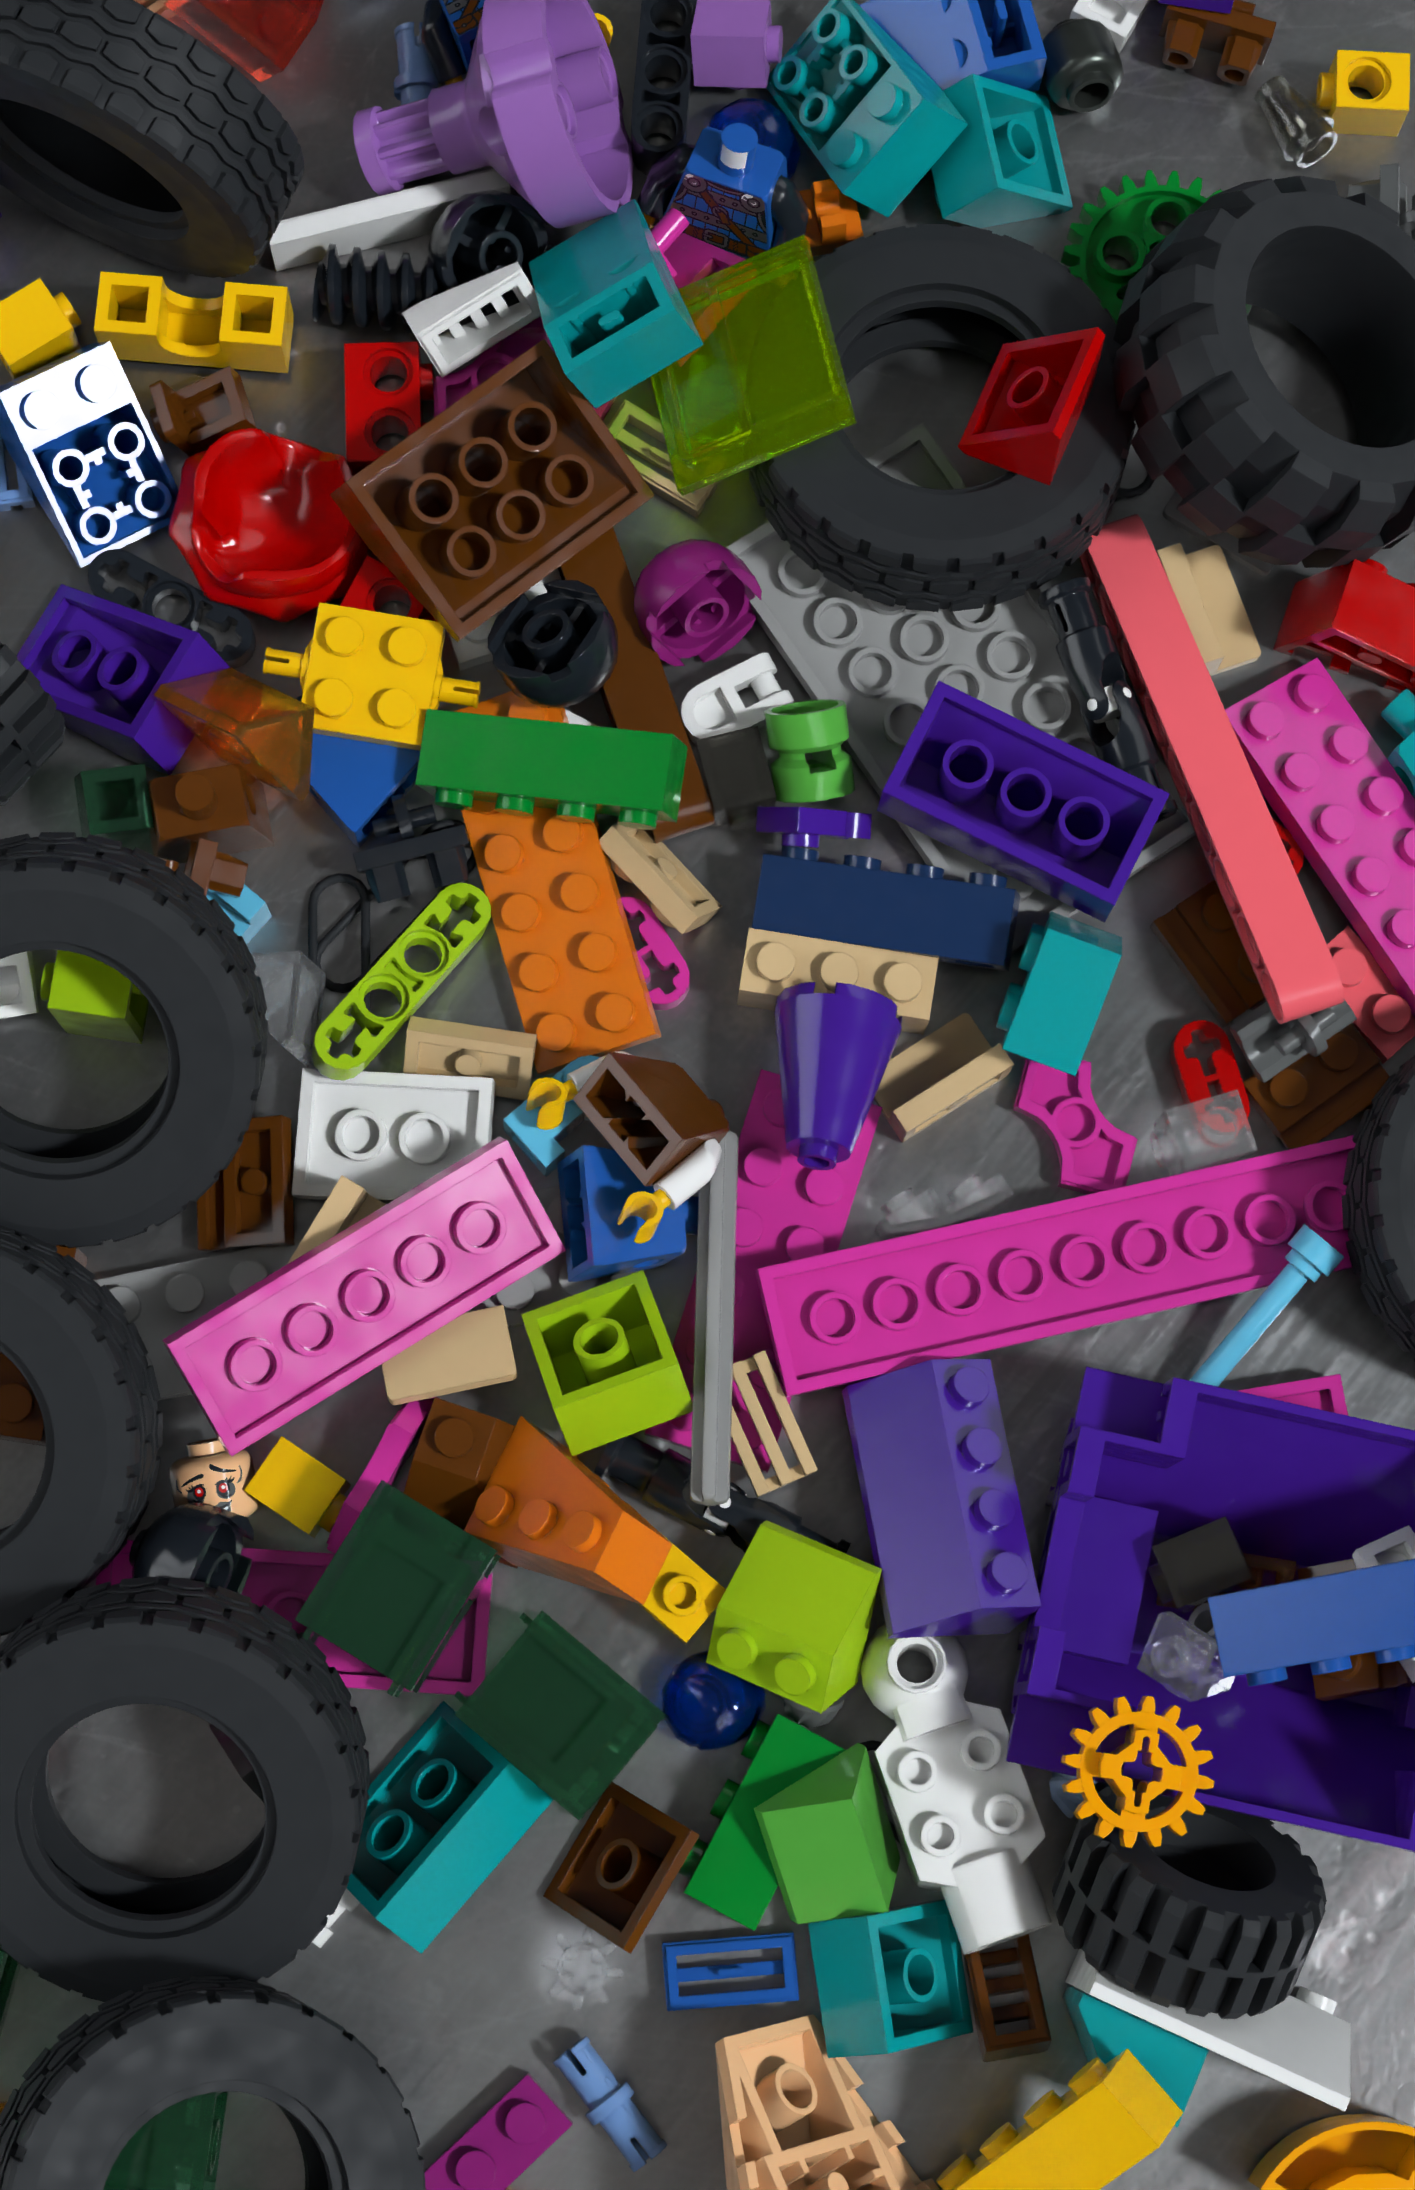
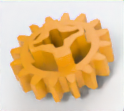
[1061,1696,1214,1848]

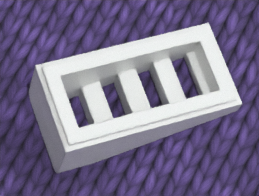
[402,262,541,378]

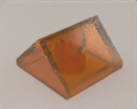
[154,668,314,802]

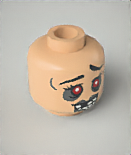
[169,1437,260,1517]

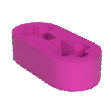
[621,897,690,1010]

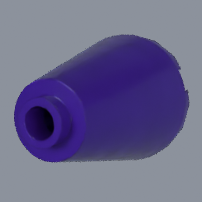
[774,982,902,1170]

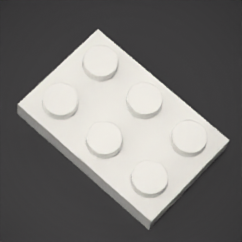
[292,1068,496,1203]

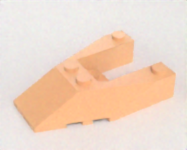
[715,2014,940,2190]

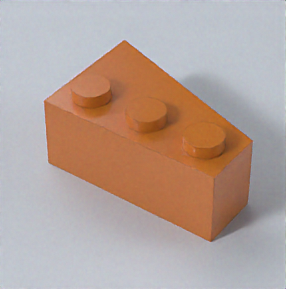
[463,1416,673,1605]

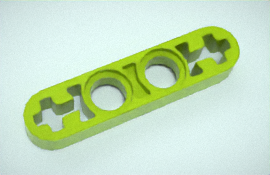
[311,883,491,1081]

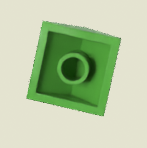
[754,1743,901,1924]

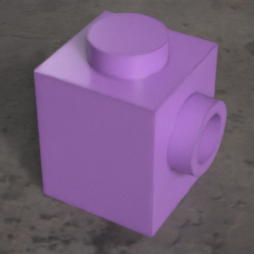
[690,0,783,90]

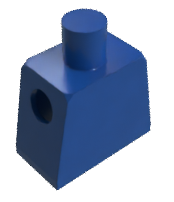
[278,695,420,849]
[557,1145,698,1282]

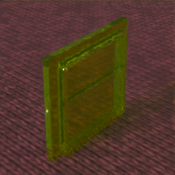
[650,235,857,496]

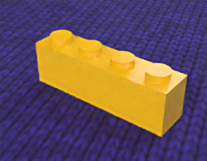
[936,2048,1183,2190]

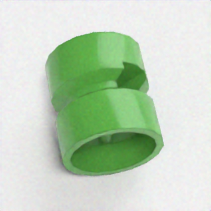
[764,699,855,803]

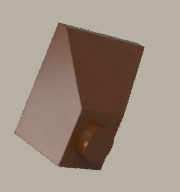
[394,1397,518,1569]

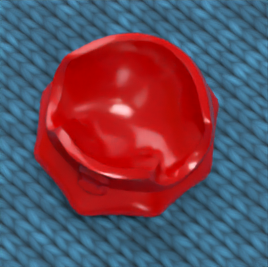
[168,428,368,622]

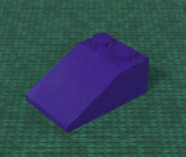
[16,584,234,775]

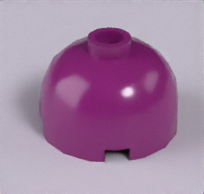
[634,539,762,666]

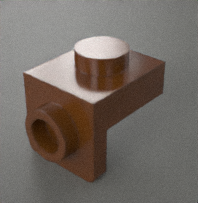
[149,366,257,457]

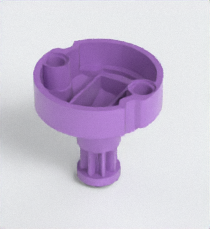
[353,0,633,229]

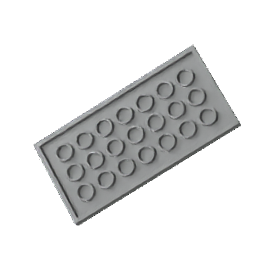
[726,423,1196,956]

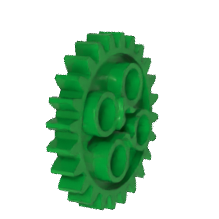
[1061,170,1253,324]

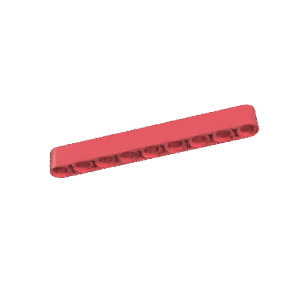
[1079,514,1344,1024]

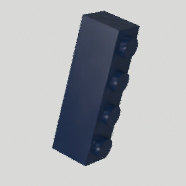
[752,846,1020,971]

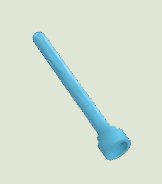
[1189,1224,1344,1387]

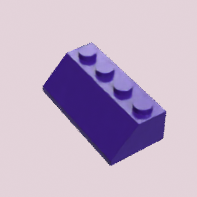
[877,681,1170,923]
[842,1359,1041,1638]

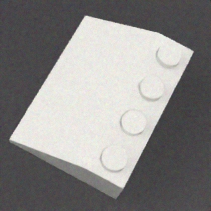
[1065,1949,1351,2112]

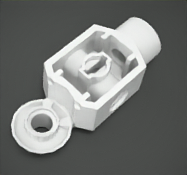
[860,1624,1052,1955]

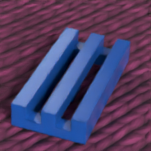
[662,1931,799,2011]

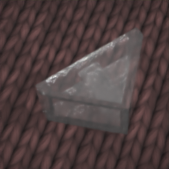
[251,951,326,1067]

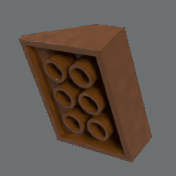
[330,339,655,642]

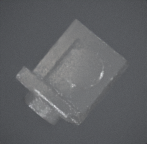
[1150,1089,1258,1176]
[1137,1611,1236,1702]

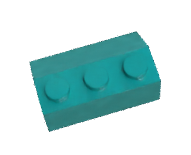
[347,1701,554,1954]

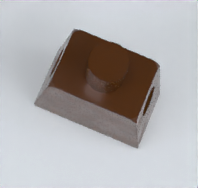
[145,764,274,864]

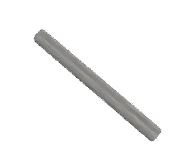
[690,1131,739,1506]

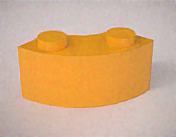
[1247,2114,1415,2190]

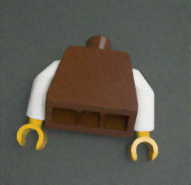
[526,1051,729,1244]

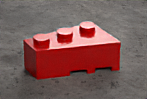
[1273,559,1415,695]

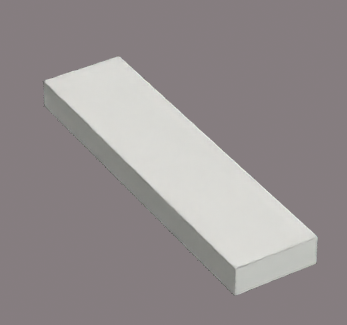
[269,168,511,272]

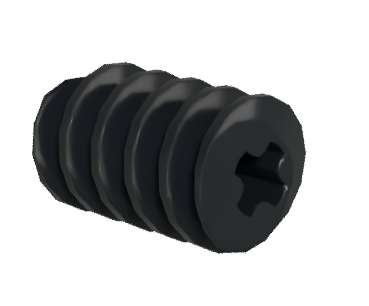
[312,244,442,334]

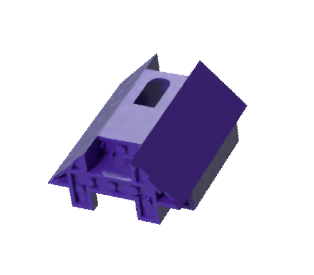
[1006,1366,1415,1853]

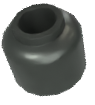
[1042,18,1124,113]

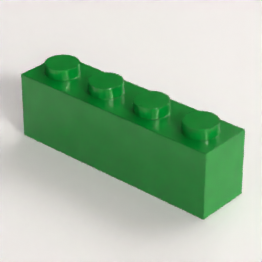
[415,709,688,830]

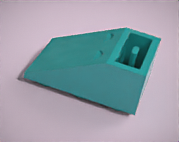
[767,0,968,217]
[529,199,704,409]

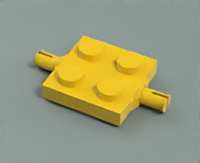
[263,602,481,751]

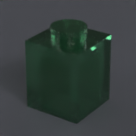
[74,764,154,838]

